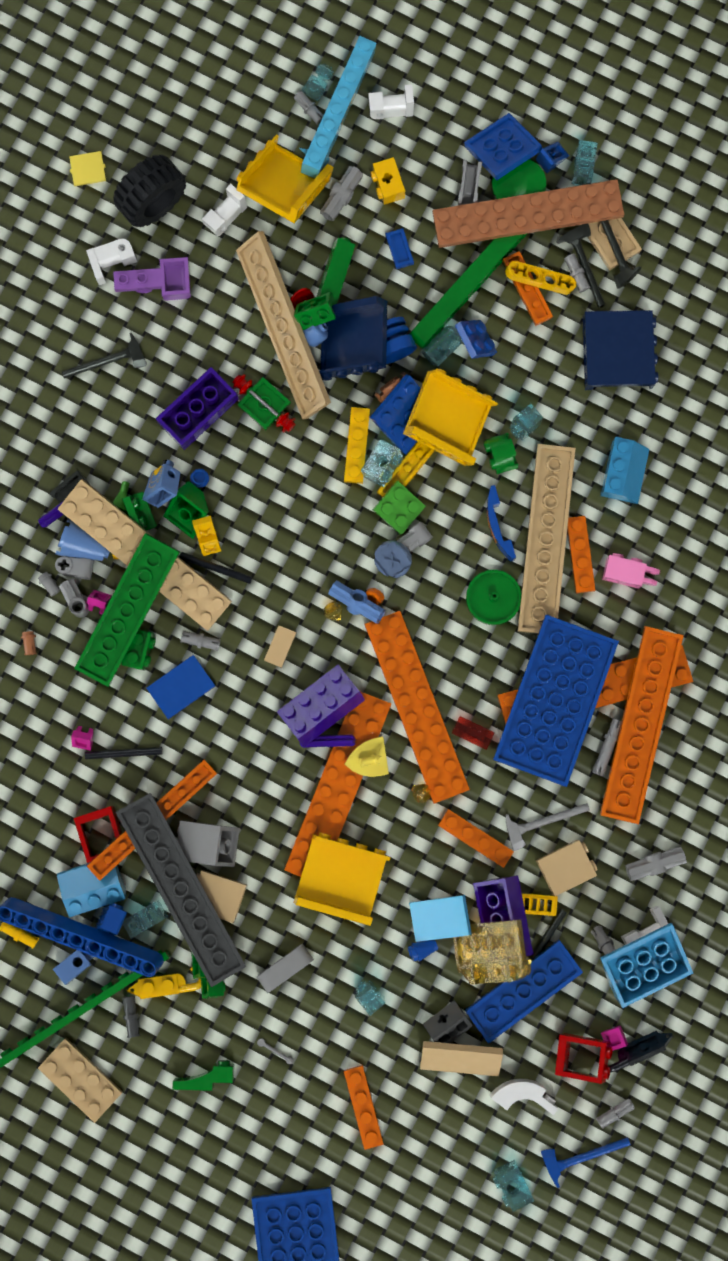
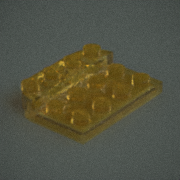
[453,919,531,985]

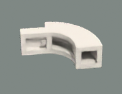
[490,1079,558,1115]

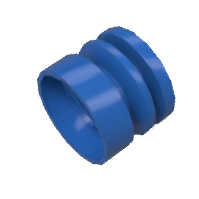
[386,317,417,364]

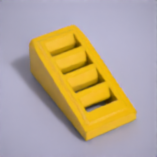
[522,893,558,916]

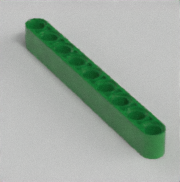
[409,233,528,349]

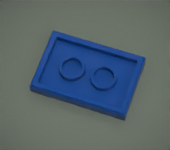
[146,655,216,719]

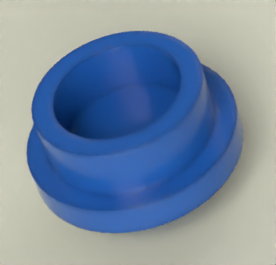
[190,469,209,488]

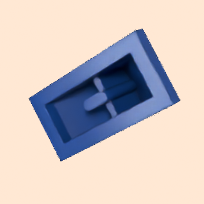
[536,142,569,174]

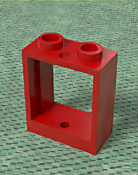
[73,806,122,863]
[555,1033,613,1084]

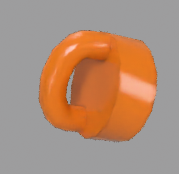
[366,588,385,606]

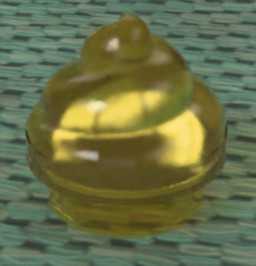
[323,601,342,622]
[412,784,432,803]

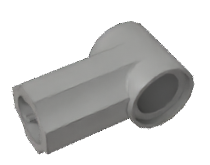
[397,522,433,552]
[59,579,89,618]

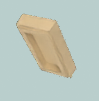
[264,625,296,668]

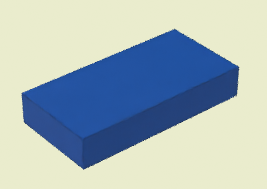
[385,228,414,270]

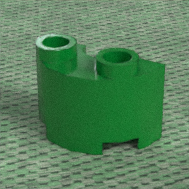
[483,433,518,474]

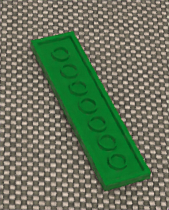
[74,533,180,687]

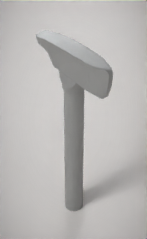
[505,803,590,851]

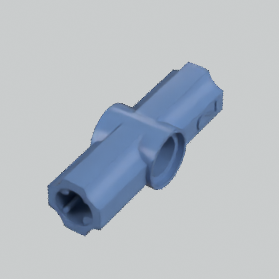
[328,580,386,624]

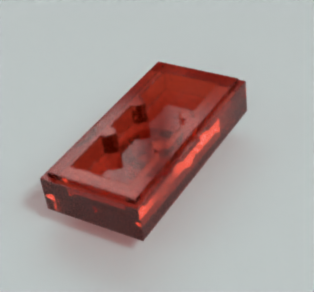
[451,716,495,750]

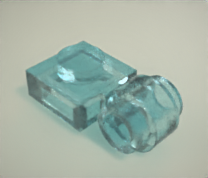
[302,63,334,101]

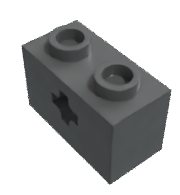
[423,1000,473,1043]

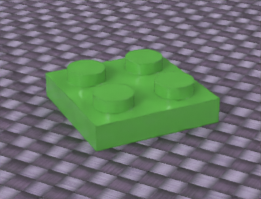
[372,481,426,535]

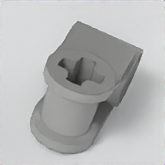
[55,556,94,580]

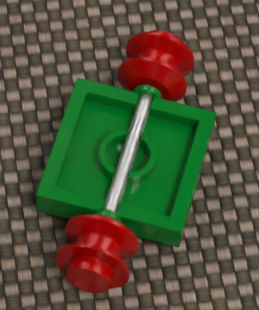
[232,374,296,433]

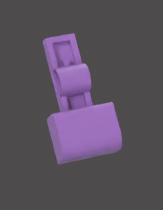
[113,257,191,301]

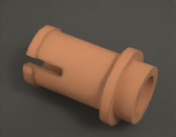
[21,631,37,656]

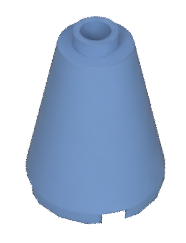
[55,518,110,561]

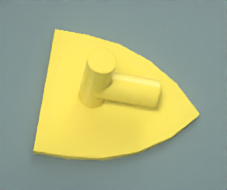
[344,736,389,777]

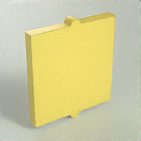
[69,151,106,187]

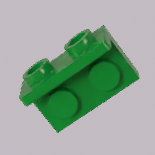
[294,292,336,330]
[122,492,157,531]
[122,630,156,671]

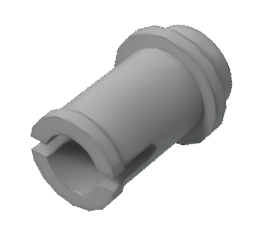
[38,572,61,597]

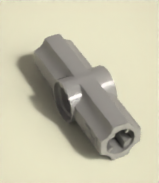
[320,166,363,221]
[625,847,687,881]

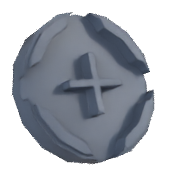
[374,541,412,578]

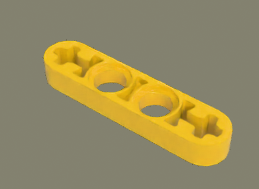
[505,261,576,295]

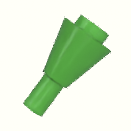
[113,481,130,515]

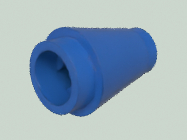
[408,940,438,962]

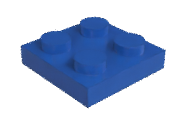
[455,320,497,359]

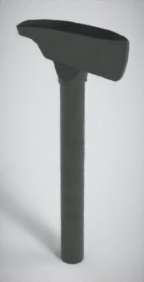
[600,220,641,289]
[556,224,605,308]
[62,333,147,379]

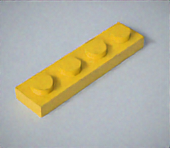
[344,407,370,484]

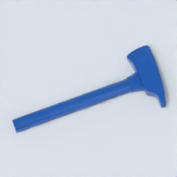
[541,1137,631,1188]

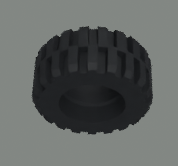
[113,155,186,227]

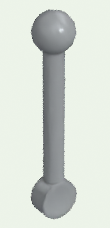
[257,1038,294,1064]

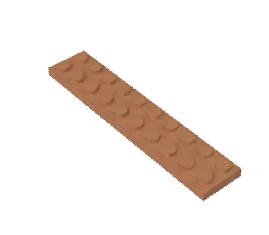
[432,179,624,248]

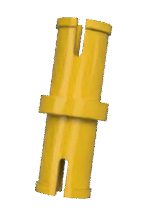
[0,922,39,949]

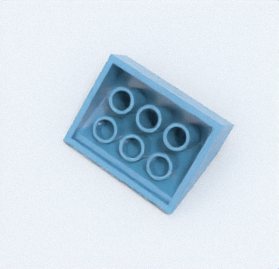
[600,923,693,1008]

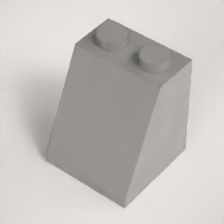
[177,821,240,867]

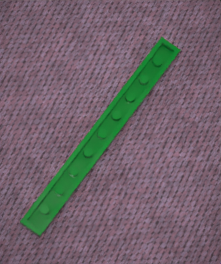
[0,950,172,1068]

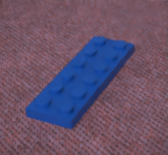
[465,940,583,1044]

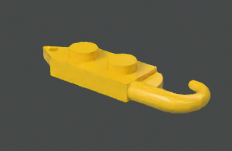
[127,967,201,999]

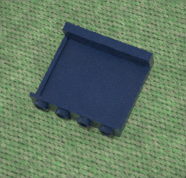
[319,296,388,381]
[582,310,658,390]

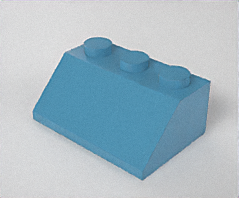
[601,437,649,504]
[57,862,126,917]

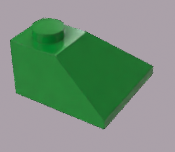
[163,481,209,539]

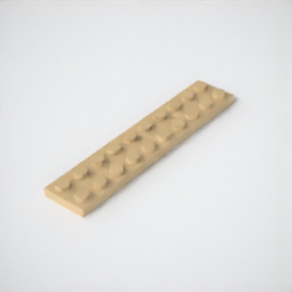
[236,231,331,420]
[517,444,576,634]
[58,479,232,631]

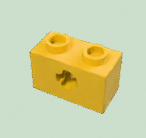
[370,157,405,205]

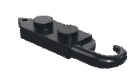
[599,1030,673,1073]

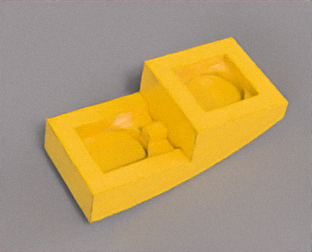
[192,516,221,556]

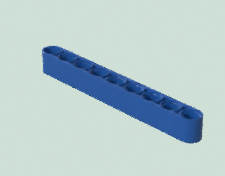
[0,897,164,977]

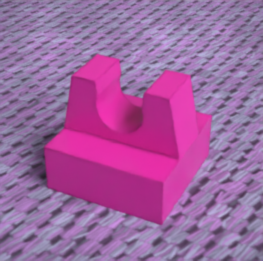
[87,590,112,615]
[71,726,94,751]
[601,1025,628,1051]

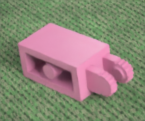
[602,553,660,589]

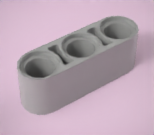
[257,943,314,993]

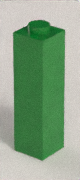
[316,237,356,305]

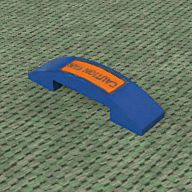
[486,485,516,561]

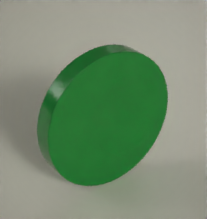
[492,160,546,199]
[466,570,522,625]

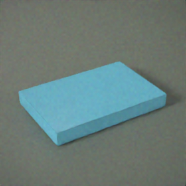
[409,895,472,942]

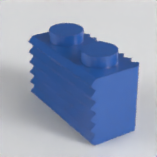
[95,903,127,935]

